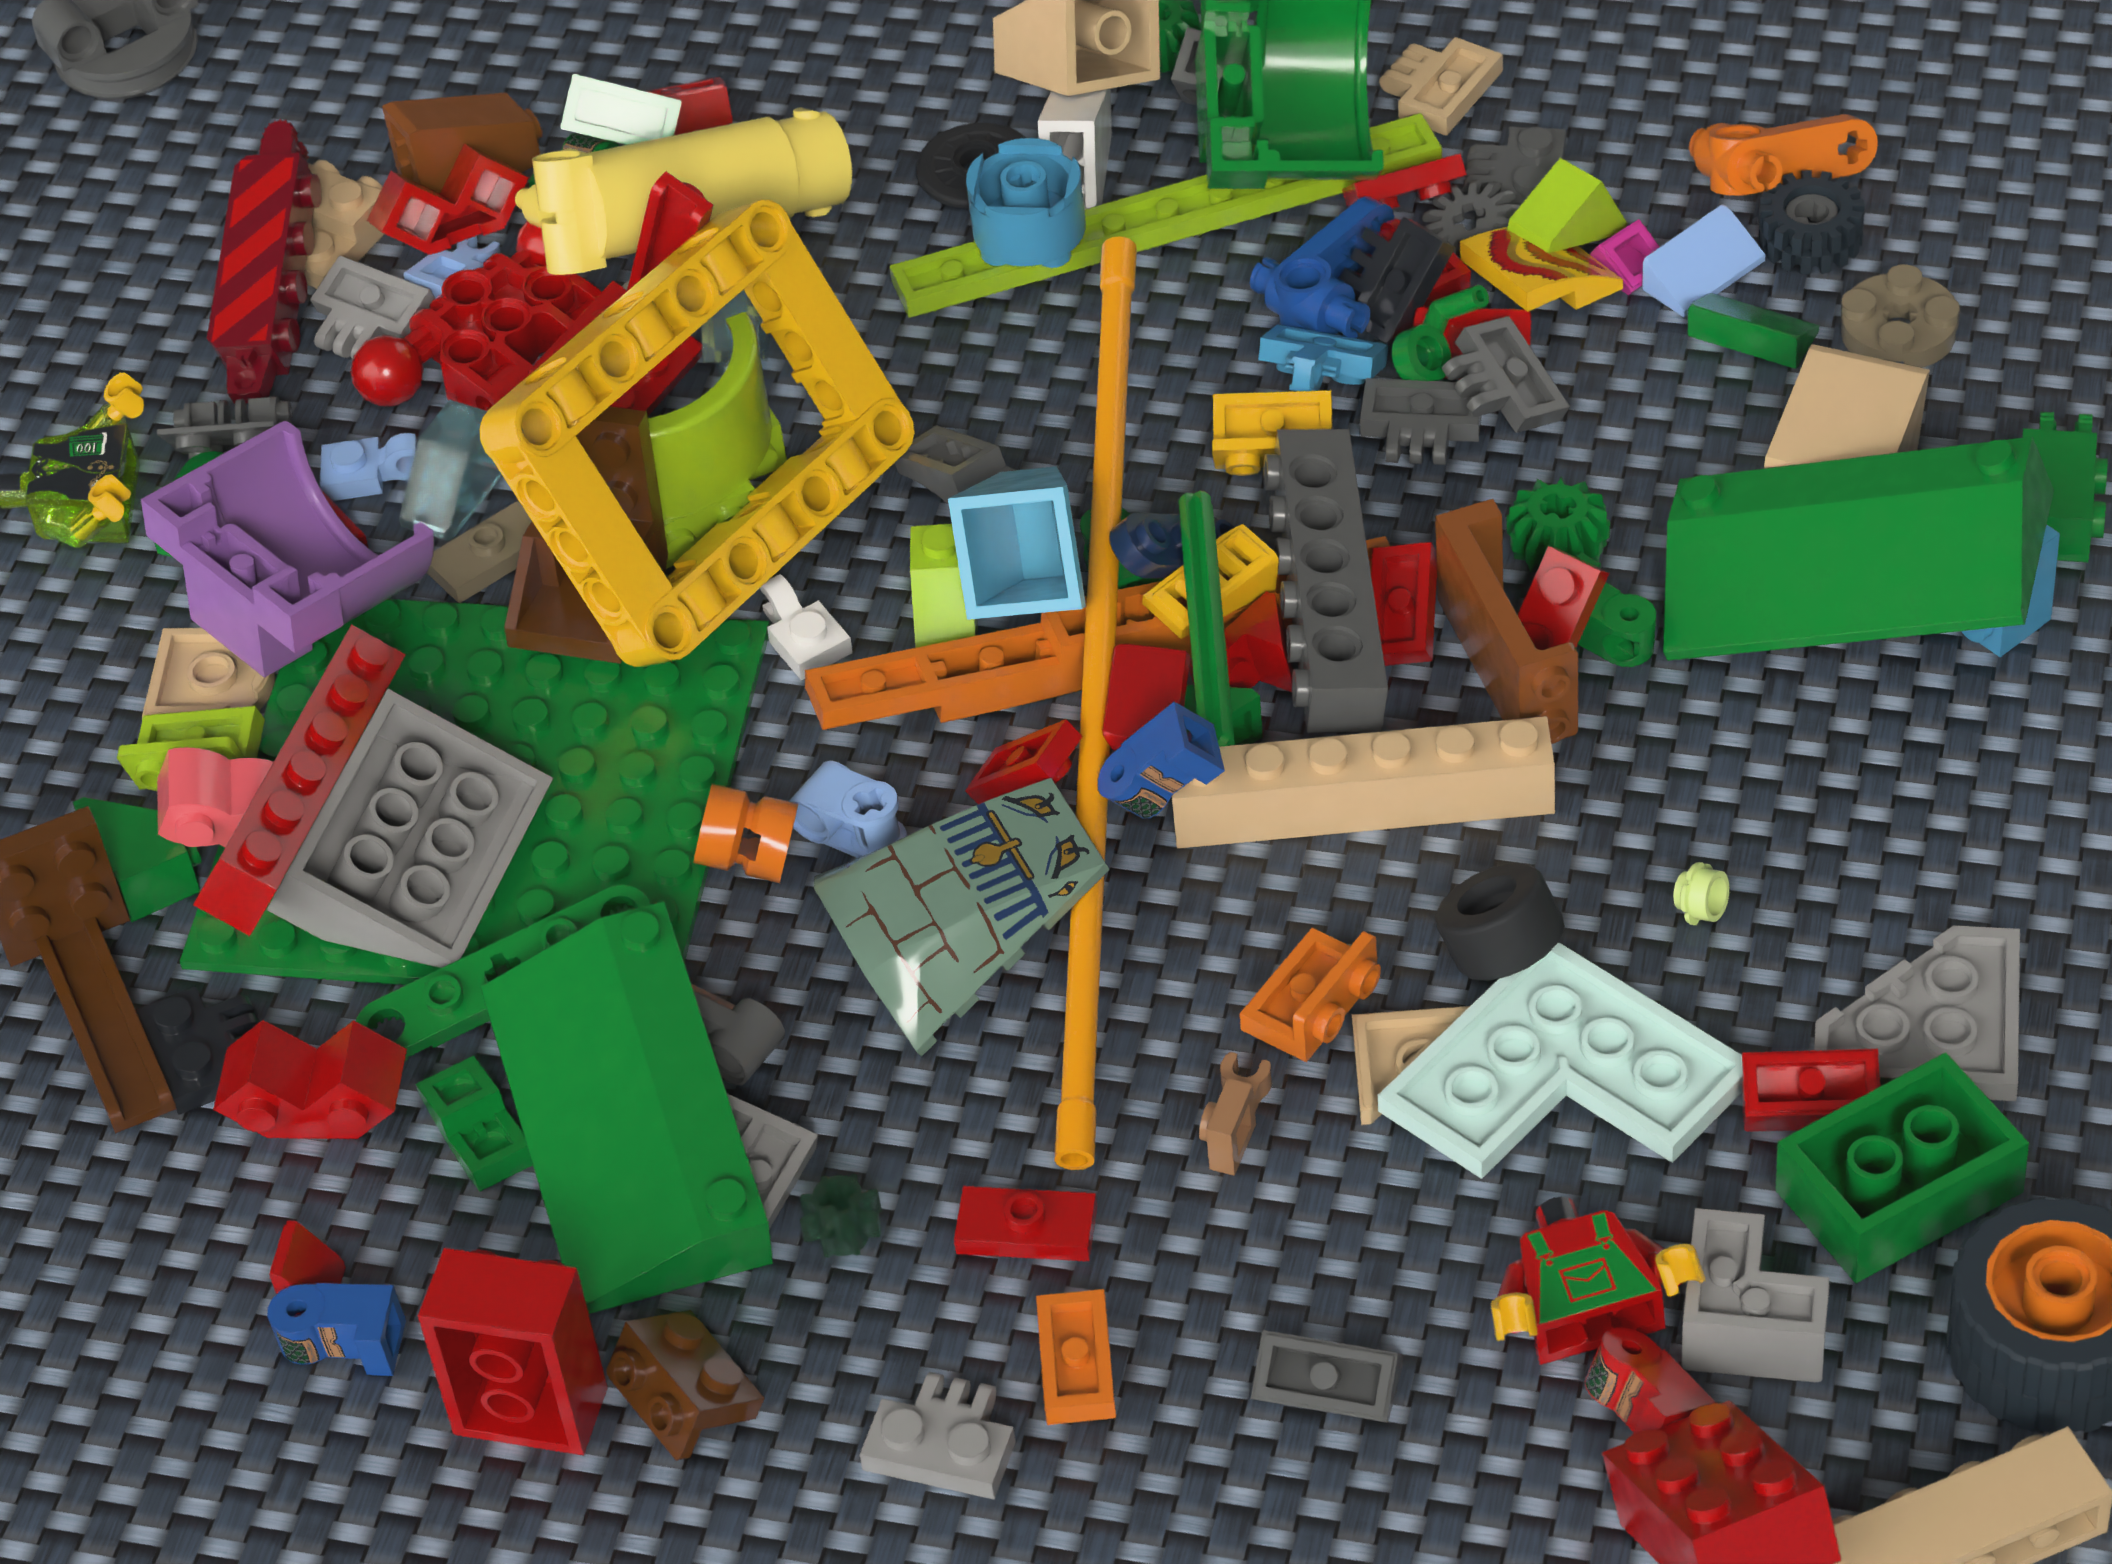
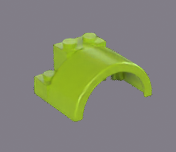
[648,312,787,569]

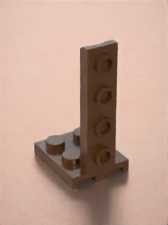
[0,806,177,1134]

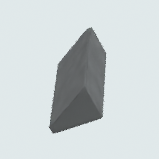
[1251,1330,1404,1423]

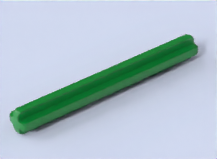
[1178,490,1235,747]

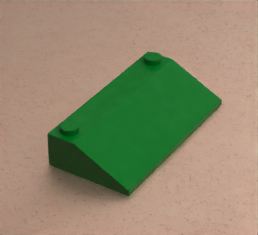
[1663,437,2054,661]
[481,901,773,1314]

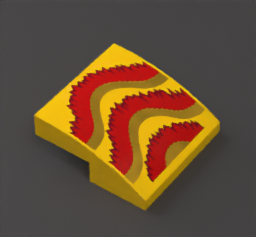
[1460,227,1623,312]

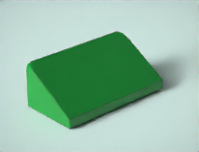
[1688,293,1819,369]

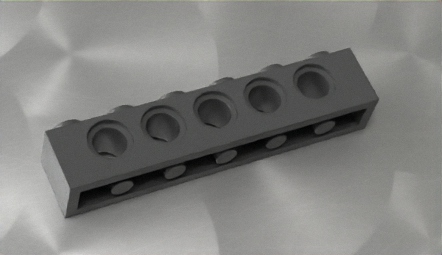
[1264,429,1388,733]

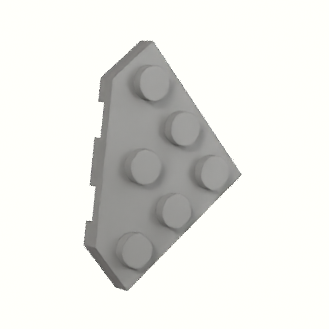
[1814,925,2020,1101]

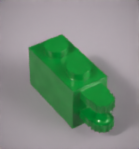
[2022,411,2108,562]

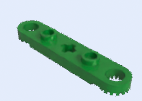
[356,884,650,1061]

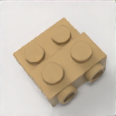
[304,160,384,289]

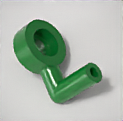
[1392,285,1489,381]

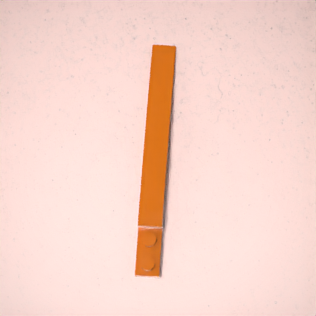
[805,536,1390,730]

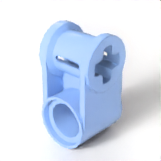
[789,761,908,858]

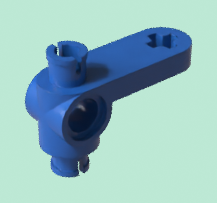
[1250,196,1394,338]

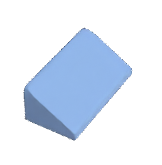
[1643,205,1765,317]

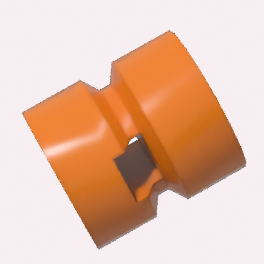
[693,783,798,883]

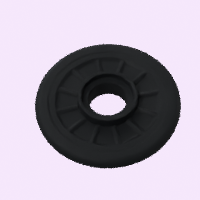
[916,123,1026,209]

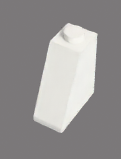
[1038,89,1112,209]

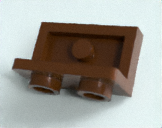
[606,1310,765,1460]

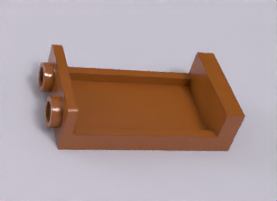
[1435,499,1578,744]

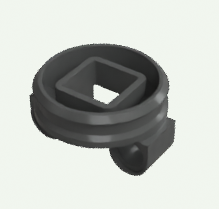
[32,0,199,99]

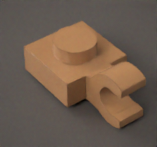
[1199,1052,1272,1176]

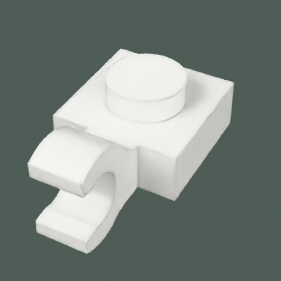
[760,574,852,680]

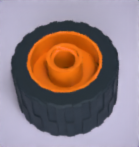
[1946,1197,2112,1434]

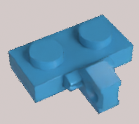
[1258,324,1389,392]

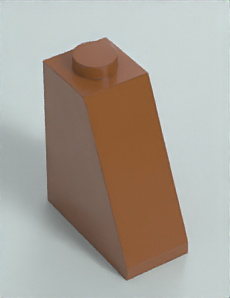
[382,93,542,193]

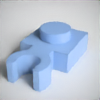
[404,236,500,298]

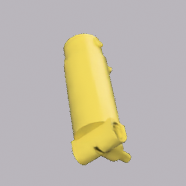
[515,107,852,275]

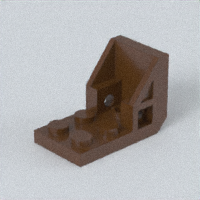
[504,406,668,664]

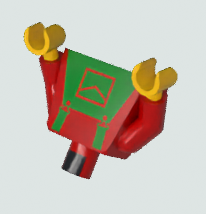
[1491,1196,1706,1365]

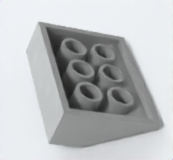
[267,689,553,968]

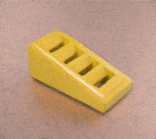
[1142,524,1279,639]

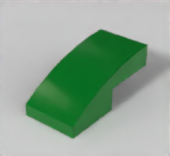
[415,1055,533,1192]

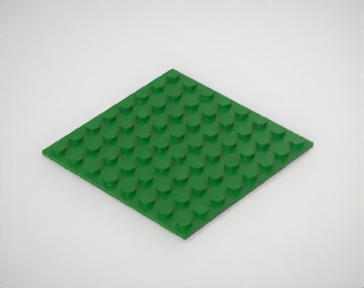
[180,599,770,985]

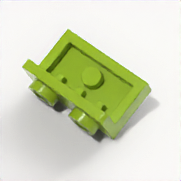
[117,706,265,791]

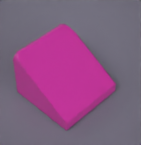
[1590,219,1660,295]

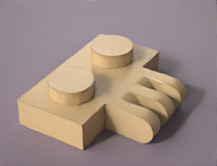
[1379,37,1503,136]

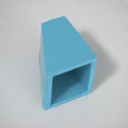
[948,466,1086,620]

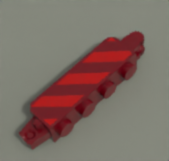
[207,119,322,404]

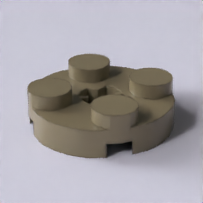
[1841,264,1960,368]

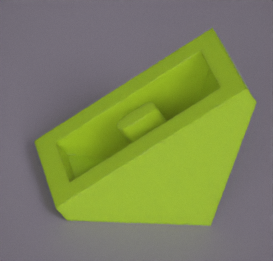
[1507,158,1627,253]

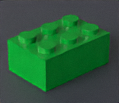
[1775,1052,2029,1283]

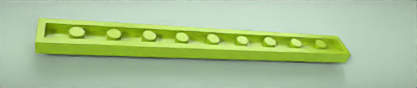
[890,113,1442,318]

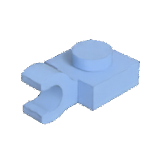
[320,433,424,501]

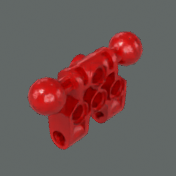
[350,221,602,422]

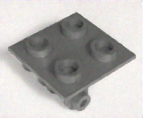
[157,396,293,460]

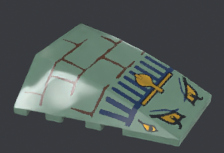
[814,778,1110,1057]

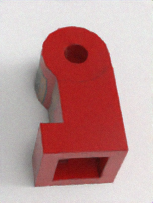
[1585,1327,1716,1435]

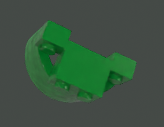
[1195,0,1384,189]

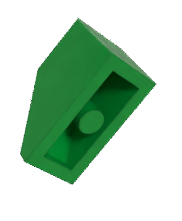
[72,797,202,923]

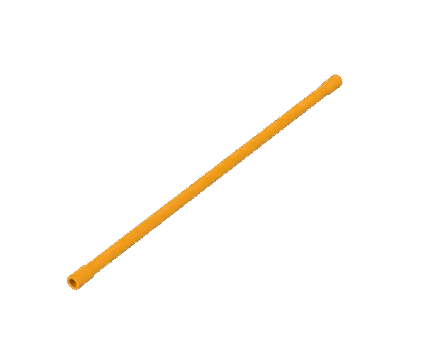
[1054,236,1137,1170]

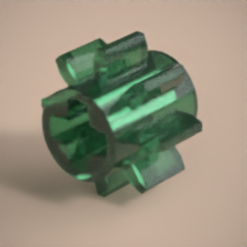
[800,1174,882,1258]

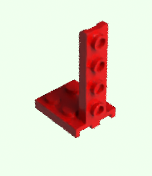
[528,171,714,416]

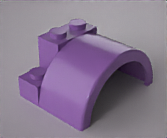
[141,421,434,678]

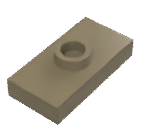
[427,500,532,603]

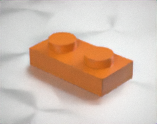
[1036,1289,1116,1425]

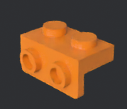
[1240,928,1381,1062]

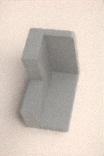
[1682,1208,1830,1382]

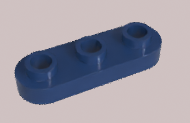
[1109,513,1234,578]

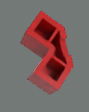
[367,144,529,255]
[213,1020,407,1139]

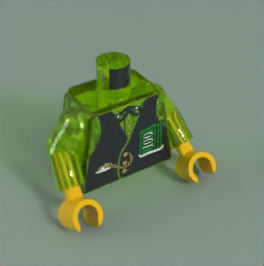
[0,373,144,548]

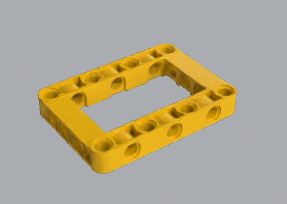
[479,199,914,667]

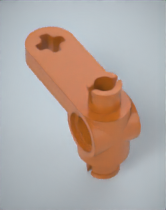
[1689,114,1878,196]

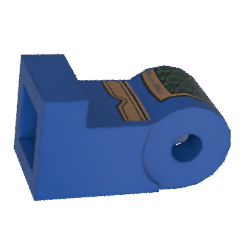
[1098,702,1225,819]
[267,1283,406,1376]

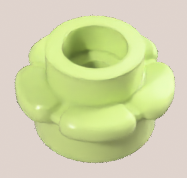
[1673,862,1729,925]

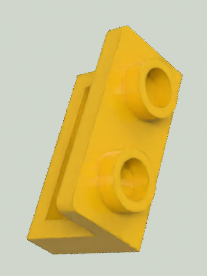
[1212,390,1333,476]

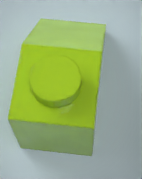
[910,524,978,648]

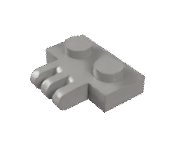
[310,255,435,361]
[860,1372,1016,1500]

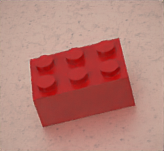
[418,1248,608,1456]
[1602,1400,1842,1564]

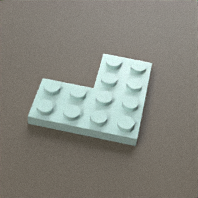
[1377,942,1743,1179]

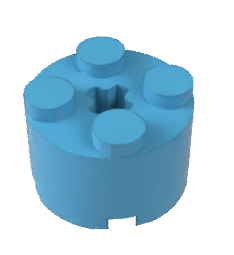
[966,138,1086,268]

